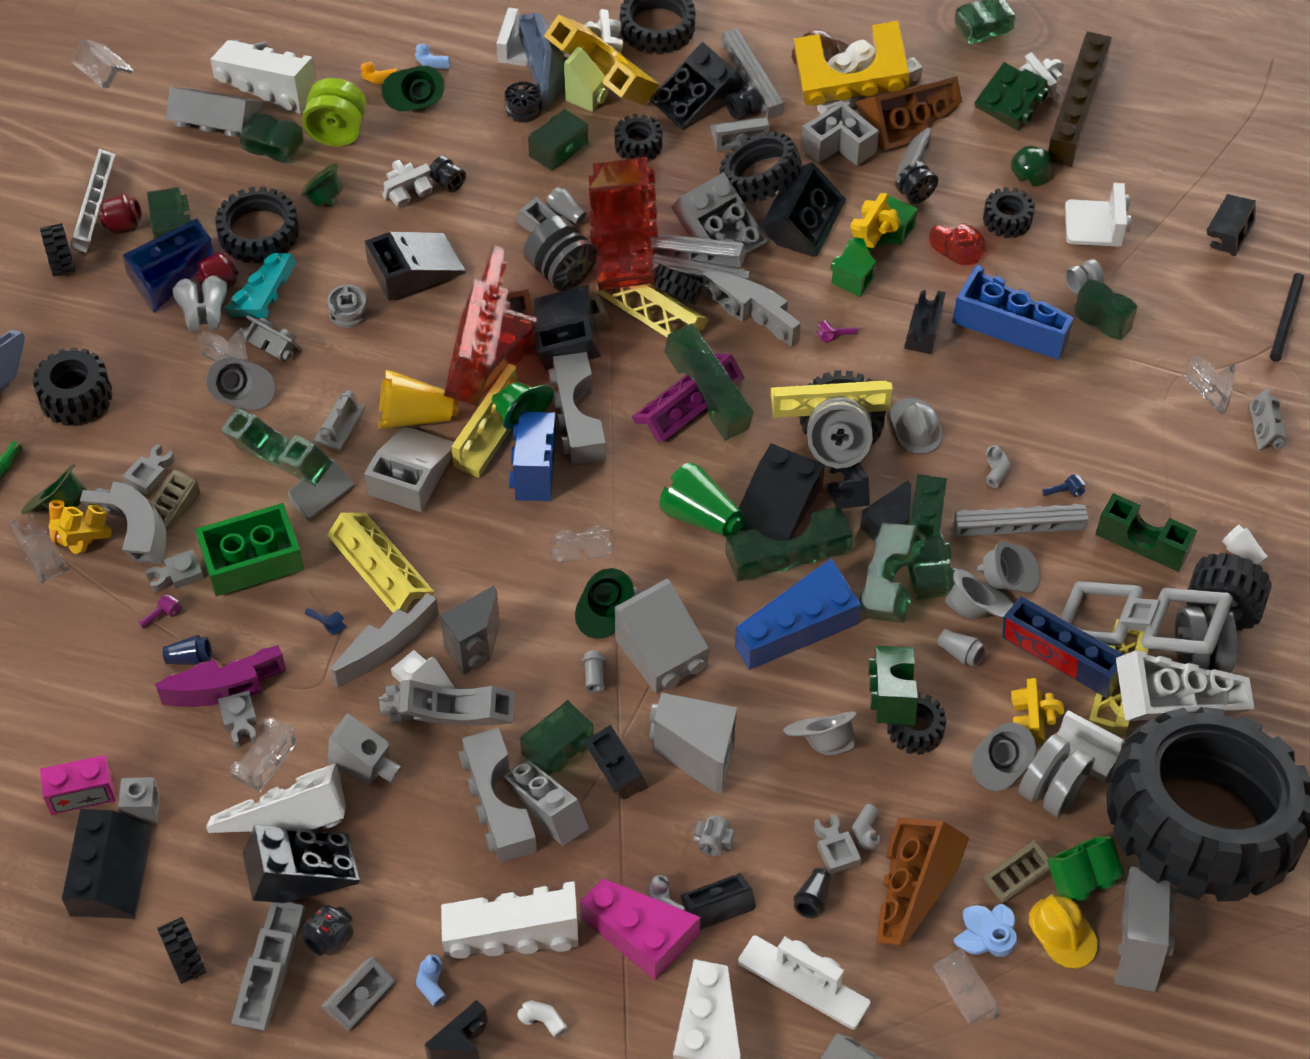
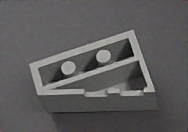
[1115,866,1176,992]

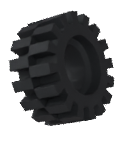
[615,114,663,164]
[983,187,1035,238]
[40,223,76,277]
[649,264,704,305]
[887,692,946,755]
[157,917,207,984]

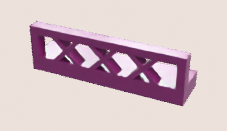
[631,354,745,442]

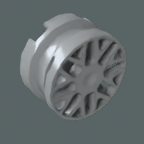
[327,285,368,328]

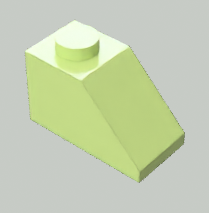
[564,47,608,112]

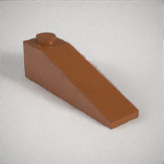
[856,76,963,150]
[877,818,969,947]

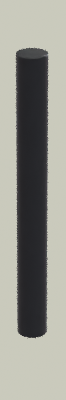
[1270,273,1305,362]

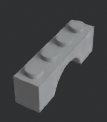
[548,352,606,465]
[458,728,537,863]

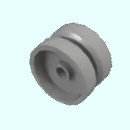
[807,396,873,468]
[1018,734,1095,818]

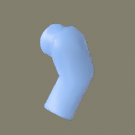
[415,44,449,69]
[416,954,447,1007]

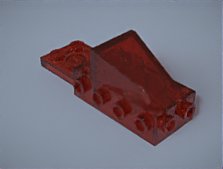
[589,157,658,290]
[443,246,537,406]

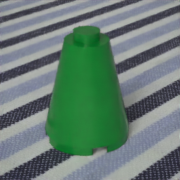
[659,463,743,537]

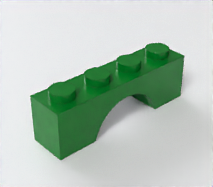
[830,196,918,297]

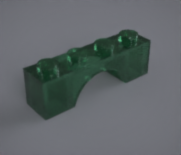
[664,323,754,441]
[221,407,333,487]
[725,507,853,582]

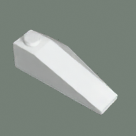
[206,763,346,833]

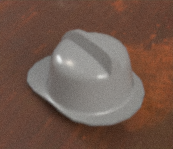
[206,357,275,410]
[890,398,942,454]
[977,542,1040,593]
[945,569,1014,620]
[783,711,857,755]
[971,722,1036,791]

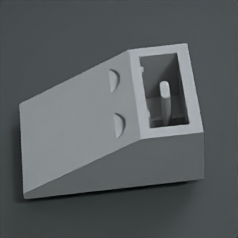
[671,172,768,255]
[364,426,454,513]

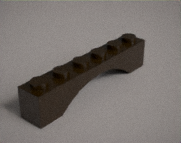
[1048,31,1112,167]

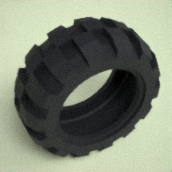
[1106,707,1310,902]

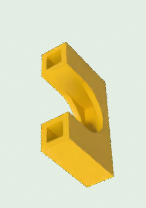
[544,14,660,106]
[794,20,909,106]

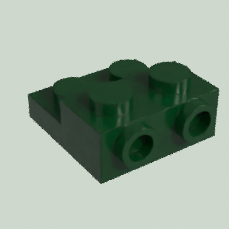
[974,62,1049,131]

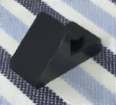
[424,1000,488,1059]

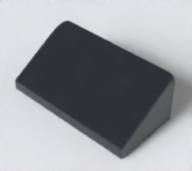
[680,873,756,930]

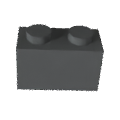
[440,586,500,675]

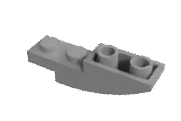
[703,271,801,347]

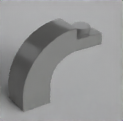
[80,481,167,564]
[399,679,515,726]

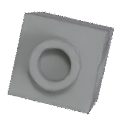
[118,777,161,825]

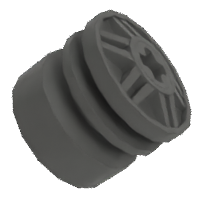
[523,216,599,291]

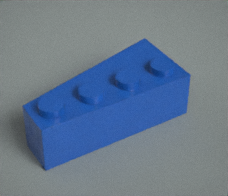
[952,264,1073,360]
[735,558,861,670]

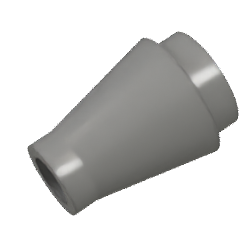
[546,187,587,225]
[938,629,986,667]

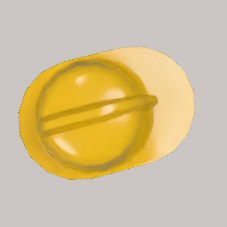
[1029,895,1097,969]

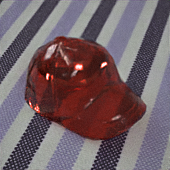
[929,224,986,266]

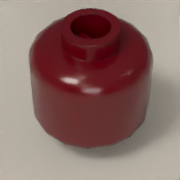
[99,194,142,233]
[195,252,239,288]

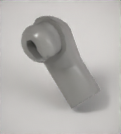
[648,875,686,911]

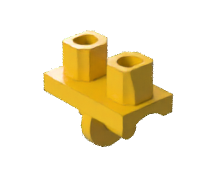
[850,193,900,248]
[48,505,112,554]
[1011,678,1064,744]

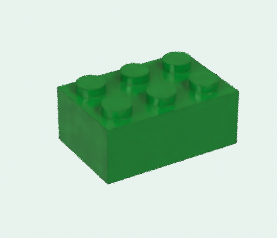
[195,503,304,597]

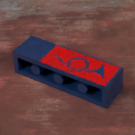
[1002,596,1124,699]

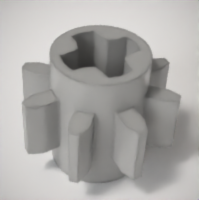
[379,684,412,723]
[693,815,735,856]

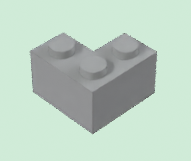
[801,101,879,166]

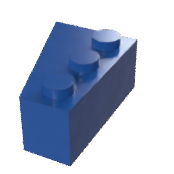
[509,412,556,501]

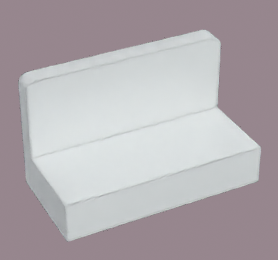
[496,8,528,66]
[1057,711,1124,782]

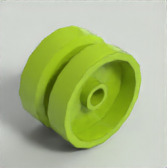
[302,78,367,147]

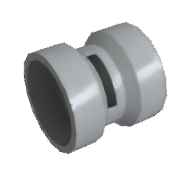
[1065,259,1104,294]

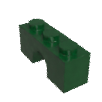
[1095,493,1197,572]
[868,646,918,725]

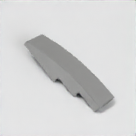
[330,593,439,687]
[231,902,306,1032]

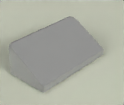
[894,128,932,181]
[288,459,354,521]
[320,957,396,1031]

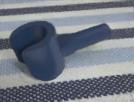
[1042,474,1086,497]
[305,608,346,635]

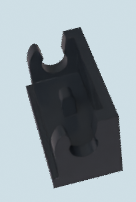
[1207,194,1256,256]
[904,290,946,354]
[827,463,870,509]
[583,725,648,799]

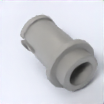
[581,651,606,693]

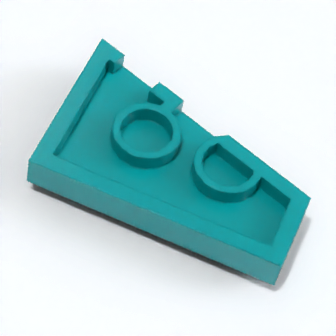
[224,253,297,318]

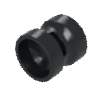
[726,86,762,120]
[429,155,466,193]

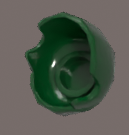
[1011,146,1053,186]

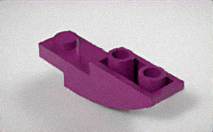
[155,645,286,707]

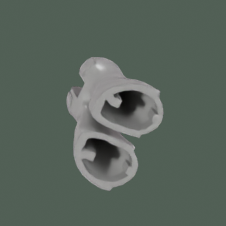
[172,276,227,333]

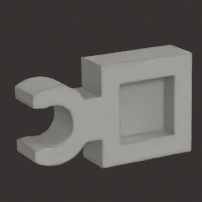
[122,444,175,496]
[145,549,204,593]
[218,691,257,748]
[814,814,861,875]

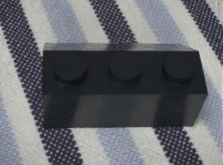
[760,161,846,257]
[62,809,152,919]

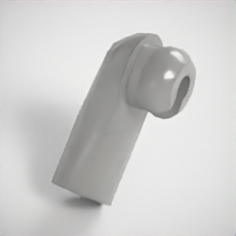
[985,445,1011,488]
[852,804,881,850]

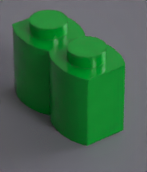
[1047,836,1124,902]

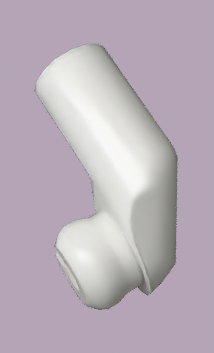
[517,1000,568,1039]

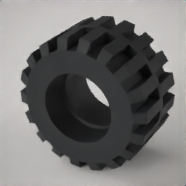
[33,348,113,426]
[1186,553,1272,631]

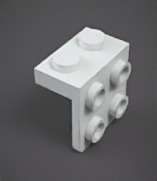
[1065,183,1131,247]

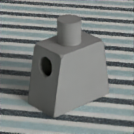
[327,713,402,785]

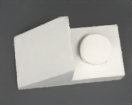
[391,650,455,689]

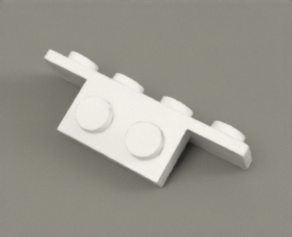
[738,936,870,1030]

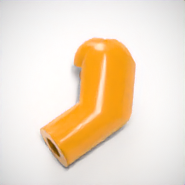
[360,62,397,85]
[49,500,65,546]

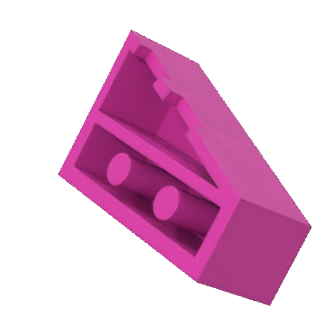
[580,878,700,980]

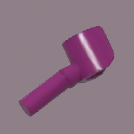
[816,320,858,343]
[138,595,182,628]

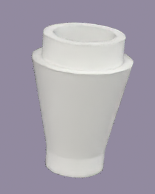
[1222,525,1268,565]

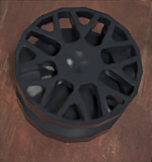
[504,81,542,123]
[895,161,939,204]

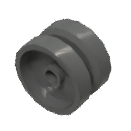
[1175,604,1238,672]

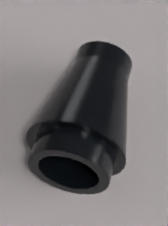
[794,868,831,919]

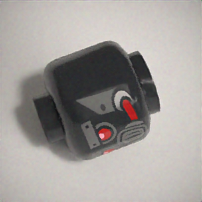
[303,905,353,956]

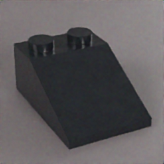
[739,443,825,551]

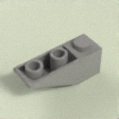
[503,760,589,846]

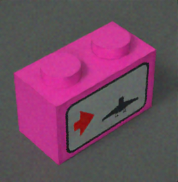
[40,755,116,815]

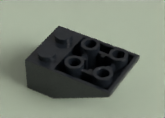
[649,42,746,130]
[364,232,466,301]
[533,285,601,371]
[243,825,360,903]

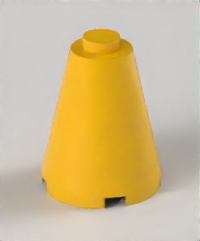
[378,370,459,429]

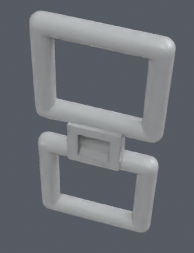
[1061,581,1233,654]

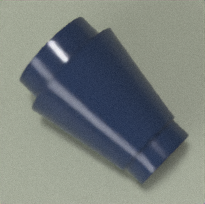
[163,635,212,665]

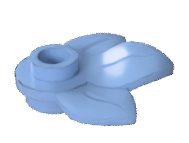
[954,904,1017,957]

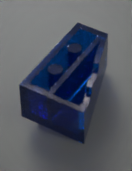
[123,219,213,313]

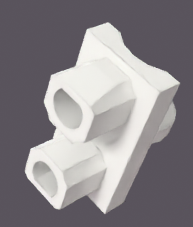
[585,9,623,53]
[1019,52,1064,101]
[382,160,433,208]

